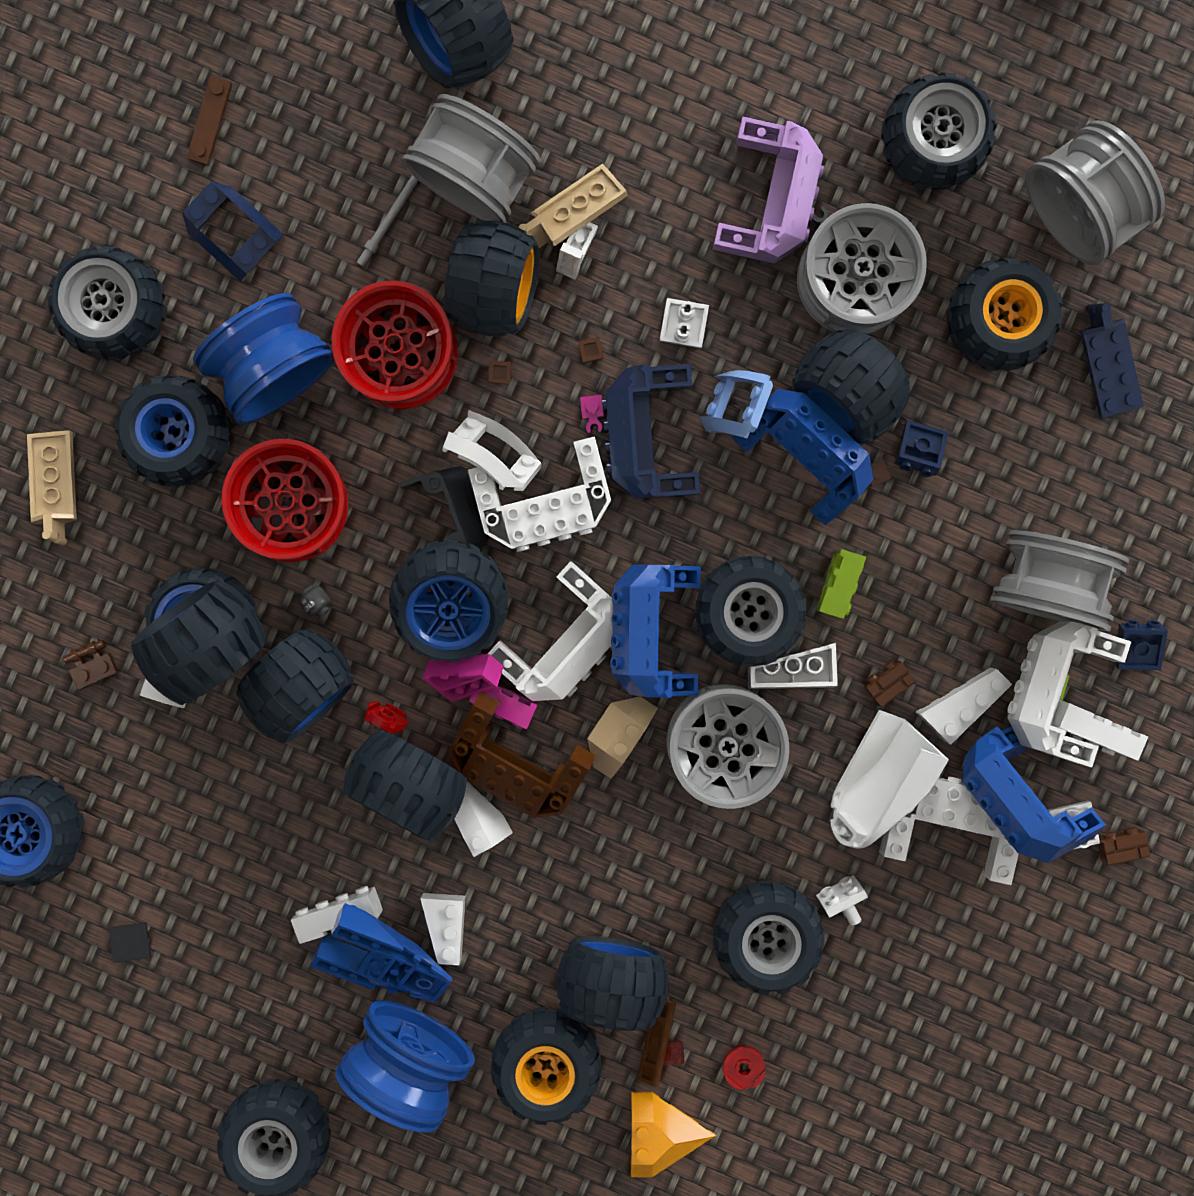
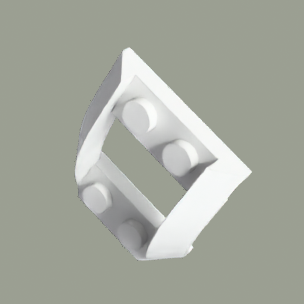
[442,410,542,491]

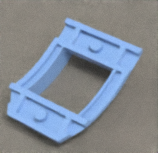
[699,370,773,439]

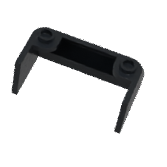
[399,466,489,549]

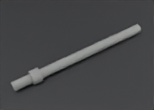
[356,175,418,267]

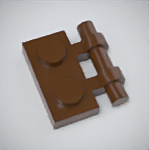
[63,639,119,690]

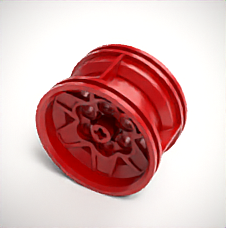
[332,281,458,409]
[222,439,349,562]

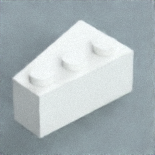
[420,893,466,965]

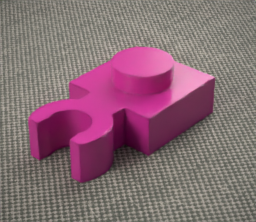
[580,395,604,434]

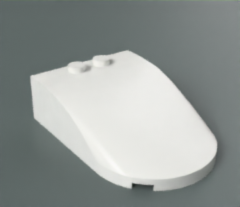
[830,710,949,849]

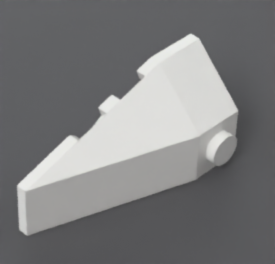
[454,768,513,857]

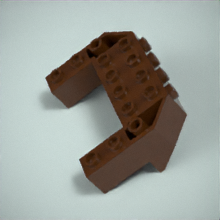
[449,691,596,818]

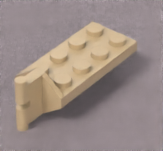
[519,164,628,248]
[27,430,77,546]

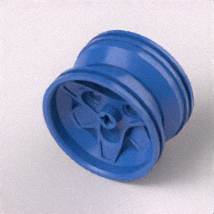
[193,293,335,424]
[335,1000,475,1133]

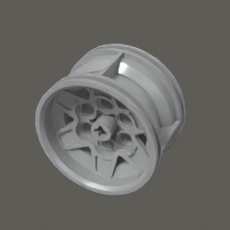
[401,94,541,223]
[1025,120,1165,265]
[797,203,927,334]
[990,530,1130,631]
[666,684,789,809]

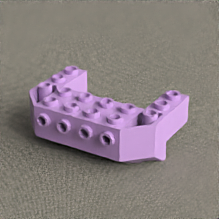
[712,117,824,264]

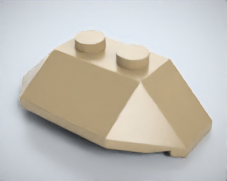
[587,696,658,779]

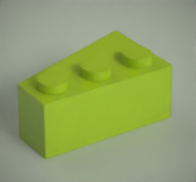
[816,549,866,619]

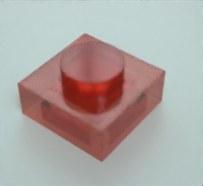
[663,1041,685,1065]

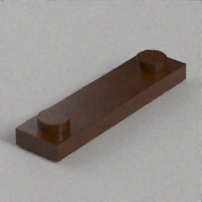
[187,76,233,166]
[637,999,676,1087]

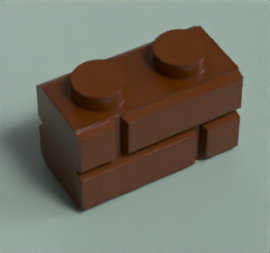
[864,660,916,707]
[1098,827,1150,866]

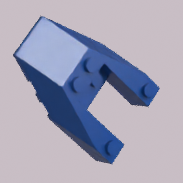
[310,903,452,1001]

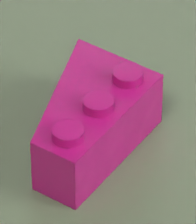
[422,654,504,702]
[469,684,539,729]

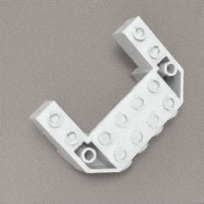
[468,437,611,552]
[488,561,613,701]
[1008,621,1131,767]
[879,776,1019,885]

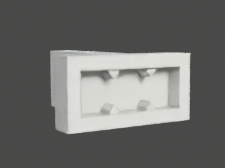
[556,222,598,279]

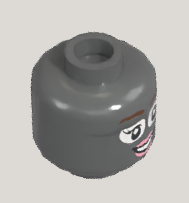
[299,585,331,617]

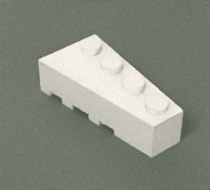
[1052,700,1148,761]

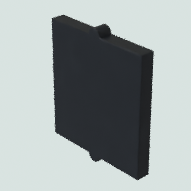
[109,922,151,963]

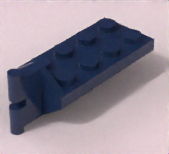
[1080,303,1144,418]

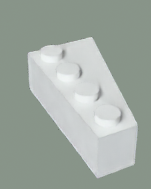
[748,643,837,689]
[916,668,1012,745]
[291,886,383,944]

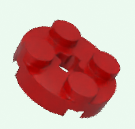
[364,701,409,734]
[722,1044,765,1090]

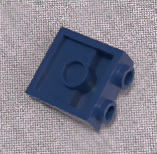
[894,420,948,477]
[1116,620,1168,670]

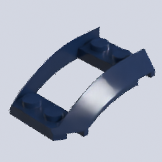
[182,182,283,281]

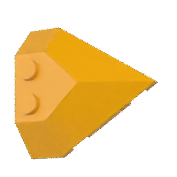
[631,1092,716,1178]

